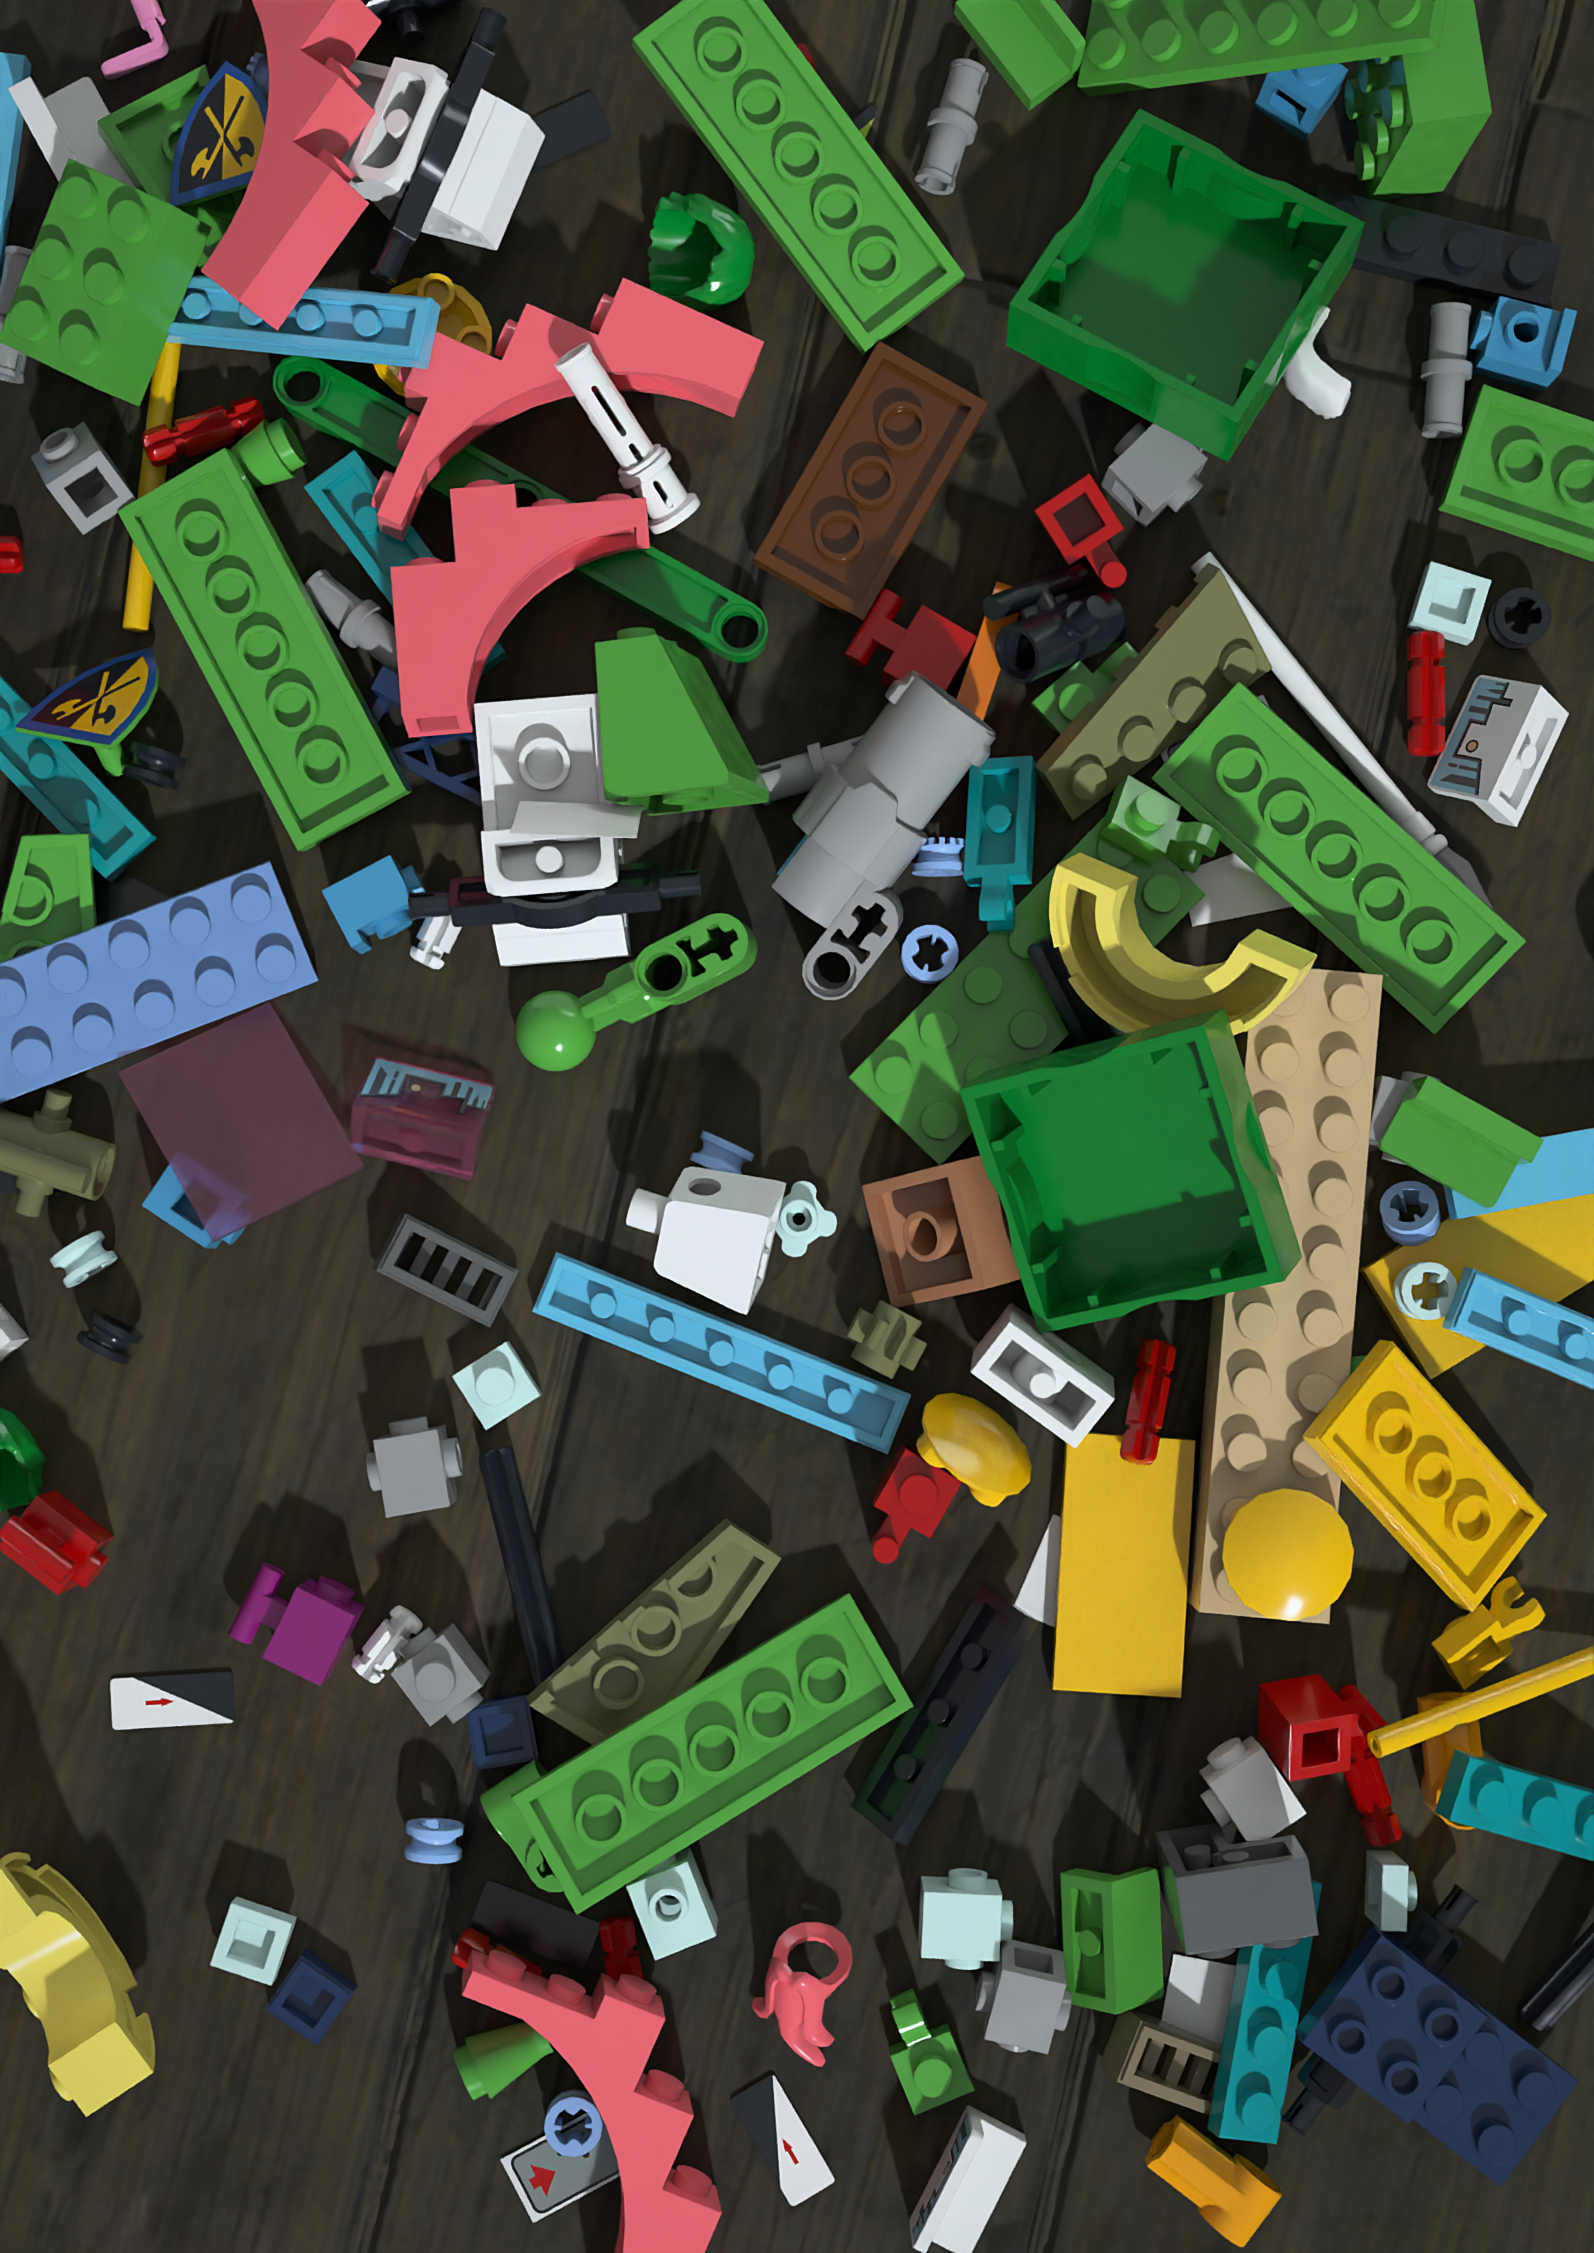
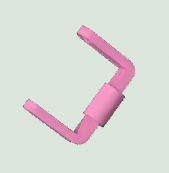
[101,0,169,80]

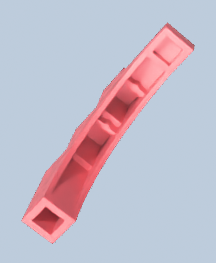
[201,0,382,331]
[371,278,764,541]
[462,1950,722,2253]

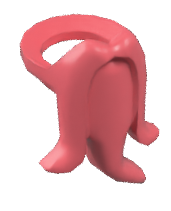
[752,1922,852,2067]

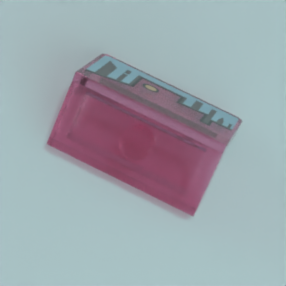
[349,1057,496,1181]

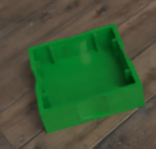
[1006,108,1365,462]
[959,1007,1303,1334]

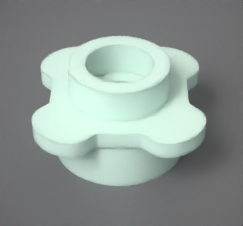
[775,1181,837,1257]

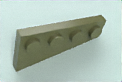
[1034,563,1272,820]
[526,1518,782,1745]

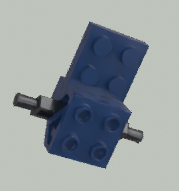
[1281,1883,1579,2187]

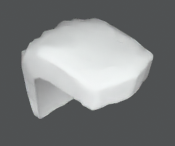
[1282,307,1351,419]

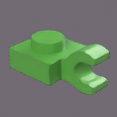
[1031,642,1138,737]
[1099,775,1221,873]
[889,1988,974,2115]

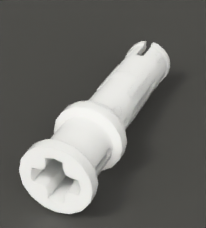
[554,342,700,534]

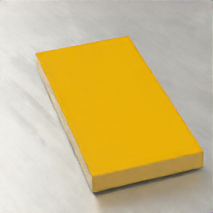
[1359,1193,1594,1380]
[1302,1340,1547,1612]
[1051,1432,1195,1698]

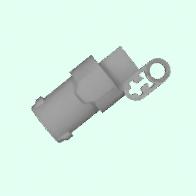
[771,670,996,1000]

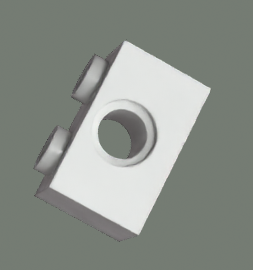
[971,1302,1115,1449]

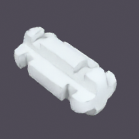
[410,890,462,969]
[352,1605,423,1684]

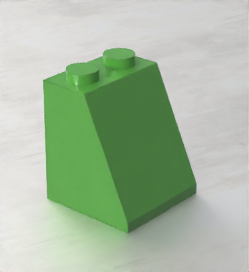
[595,627,770,816]

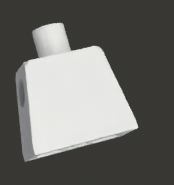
[626,1166,786,1315]

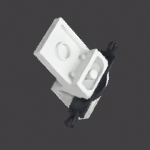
[341,7,545,285]
[408,693,702,967]

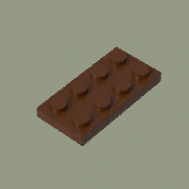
[753,341,989,625]

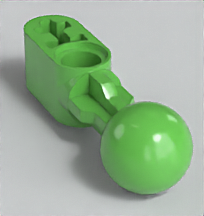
[515,913,758,1071]

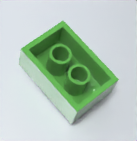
[1344,0,1492,201]
[0,158,212,407]

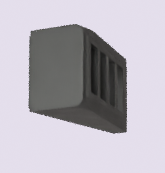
[372,1211,519,1327]

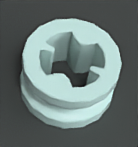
[50,1230,118,1288]
[1392,1262,1458,1320]

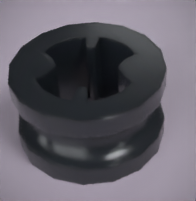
[1487,587,1551,650]
[121,742,186,791]
[76,1309,144,1365]

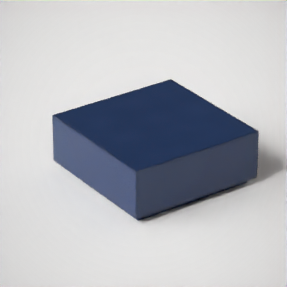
[466,1692,541,1771]
[264,1949,357,2046]

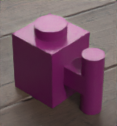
[228,1563,366,1686]

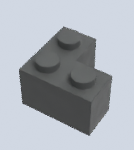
[1155,1823,1319,1959]

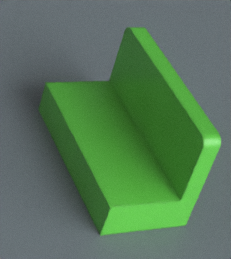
[954,0,1086,111]
[1378,1076,1544,1208]
[1060,1867,1164,2015]

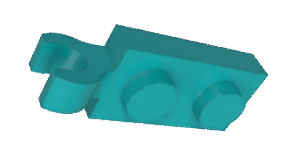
[963,756,1037,933]

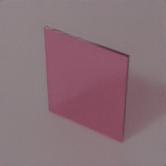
[119,1002,364,1243]

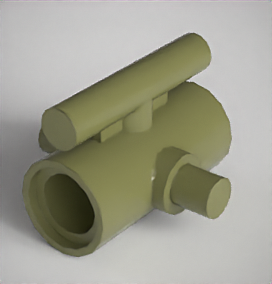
[0,1088,116,1217]

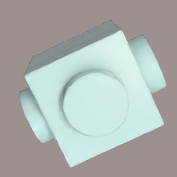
[626,1847,718,1960]
[918,1868,1013,1970]

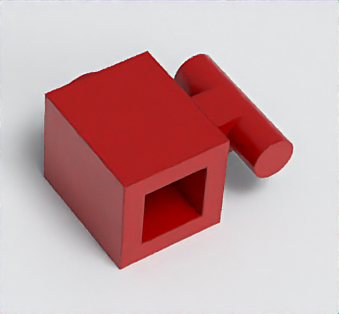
[1033,474,1127,588]
[844,589,977,693]
[870,1443,962,1564]
[0,1490,114,1595]
[1258,1673,1388,1782]

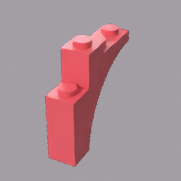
[390,480,650,738]

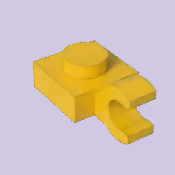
[1431,1576,1545,1690]

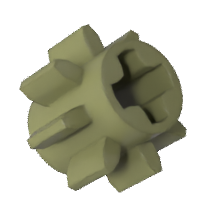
[846,1300,927,1379]

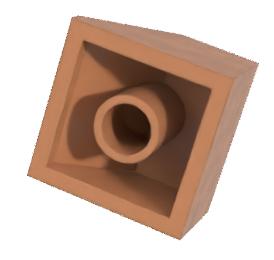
[862,1156,1021,1308]

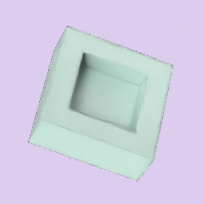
[1407,561,1492,646]
[452,1341,542,1430]
[1365,1850,1417,1932]
[210,1896,297,1986]

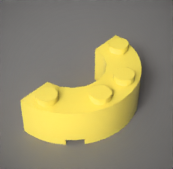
[1049,852,1317,1036]
[0,1852,155,2117]

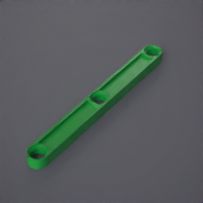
[273,355,768,663]

